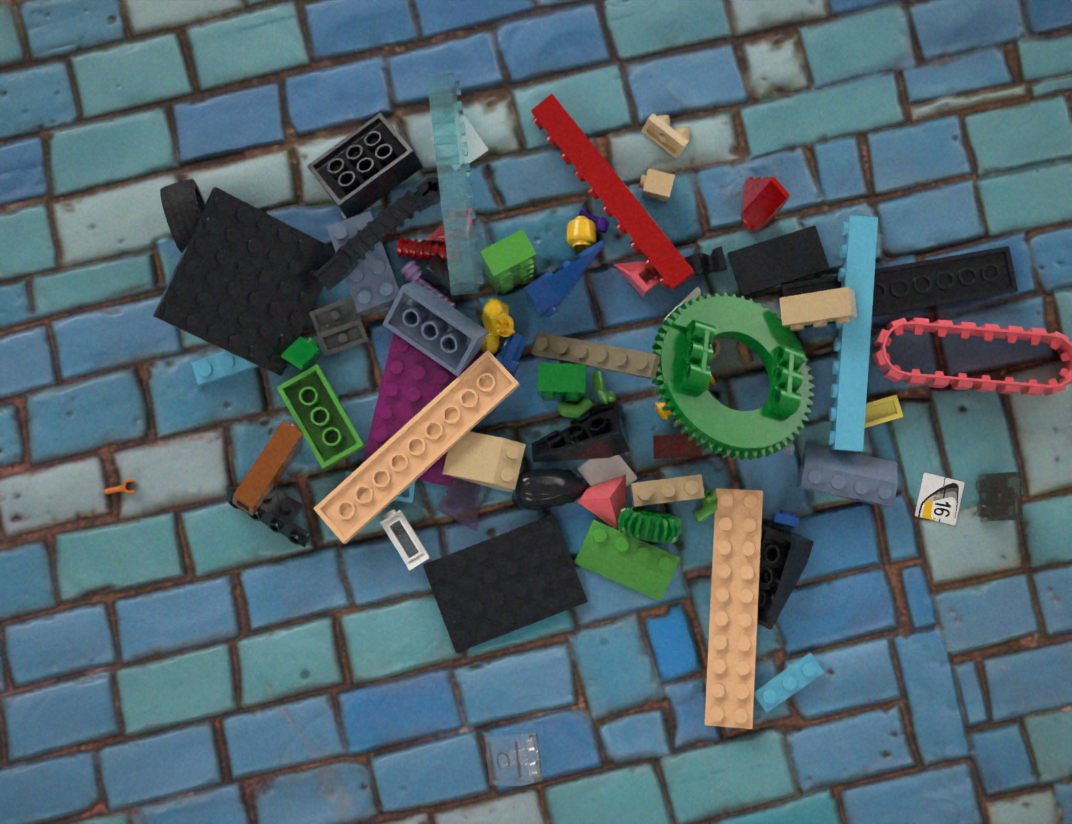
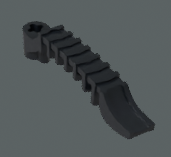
[313,177,443,291]

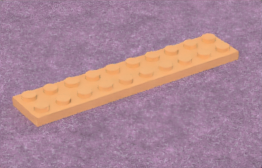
[313,350,520,544]
[705,488,763,729]

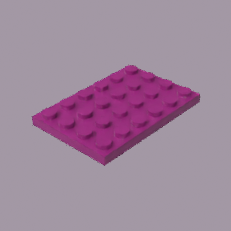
[362,332,484,488]

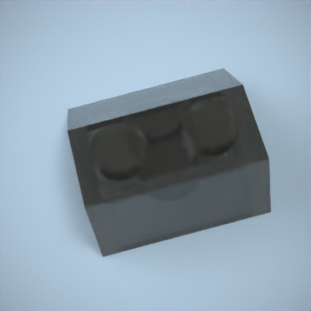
[976,472,1023,522]

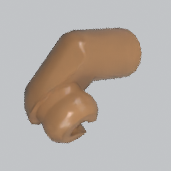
[736,341,754,365]

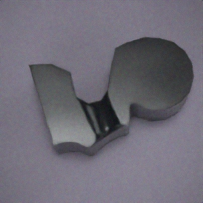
[684,246,727,277]

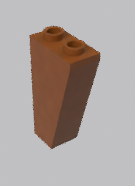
[233,421,303,516]

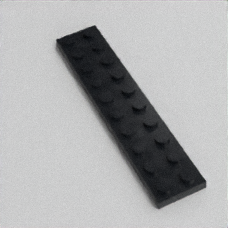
[780,246,1018,329]

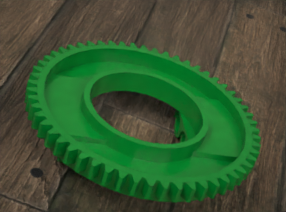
[652,293,815,460]

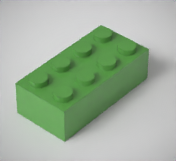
[480,229,537,294]
[276,364,366,470]

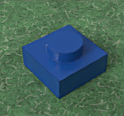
[771,509,800,528]

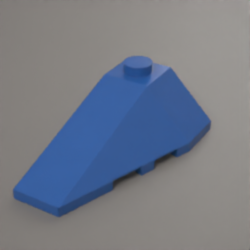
[525,240,604,318]

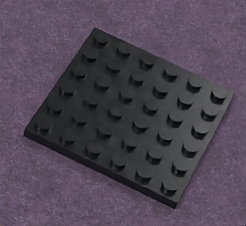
[153,187,336,376]

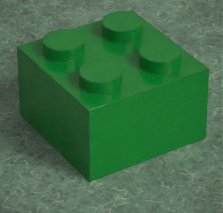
[538,363,586,402]

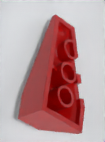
[740,177,790,234]

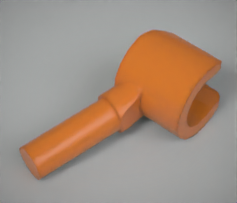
[104,479,137,495]

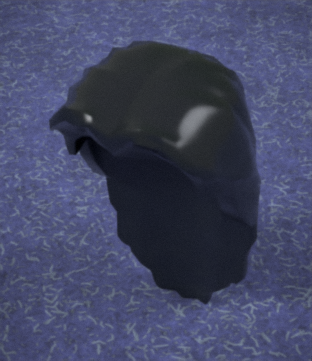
[512,468,587,511]

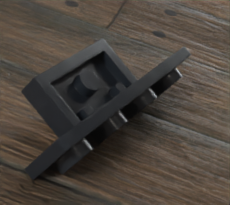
[226,486,310,547]

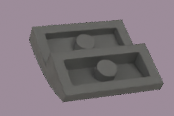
[309,296,369,356]

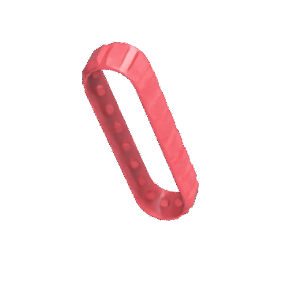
[871,318,1072,396]

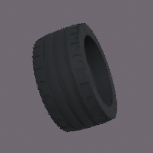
[160,179,205,253]

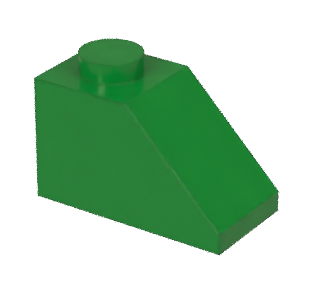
[281,337,323,372]

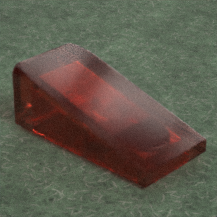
[653,433,702,459]

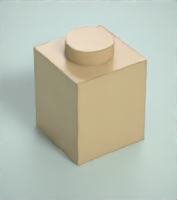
[639,168,675,202]

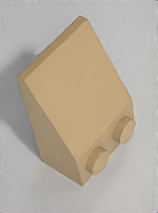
[442,431,526,492]

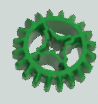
[617,507,682,544]

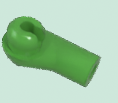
[591,371,616,404]
[557,397,593,418]
[693,489,718,523]

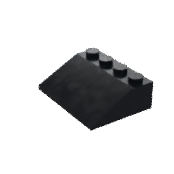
[307,113,423,219]

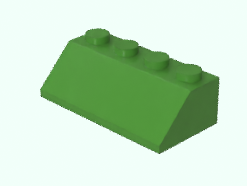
[574,519,680,601]

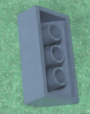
[382,281,489,376]
[796,442,898,508]

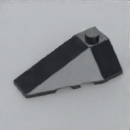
[532,401,630,462]
[758,524,814,629]

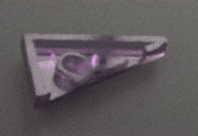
[437,478,480,531]

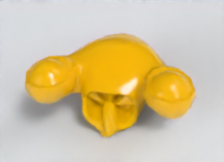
[481,298,515,355]

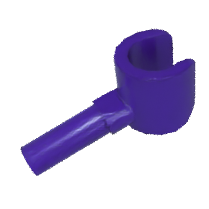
[579,210,609,233]

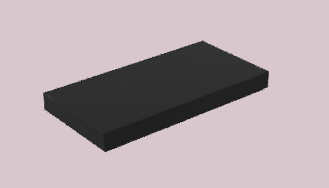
[727,225,830,296]

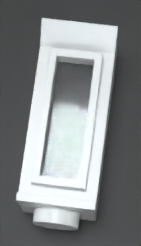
[380,509,431,571]

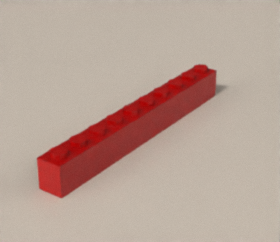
[531,93,696,291]

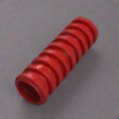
[397,237,462,265]

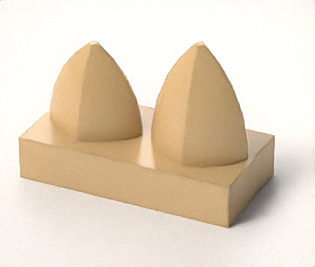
[641,113,690,159]

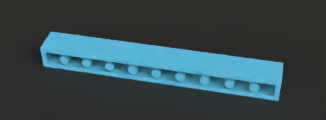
[827,215,878,452]

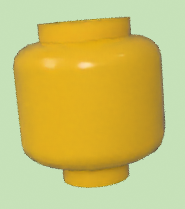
[566,216,596,252]

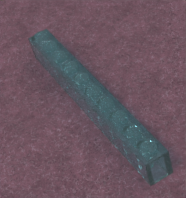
[426,72,484,296]

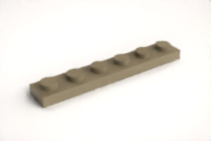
[531,332,661,380]

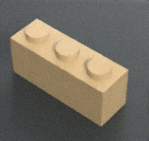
[779,287,857,331]
[630,474,705,508]

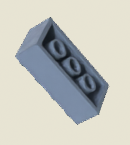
[326,211,400,317]

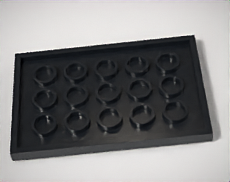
[423,514,588,653]

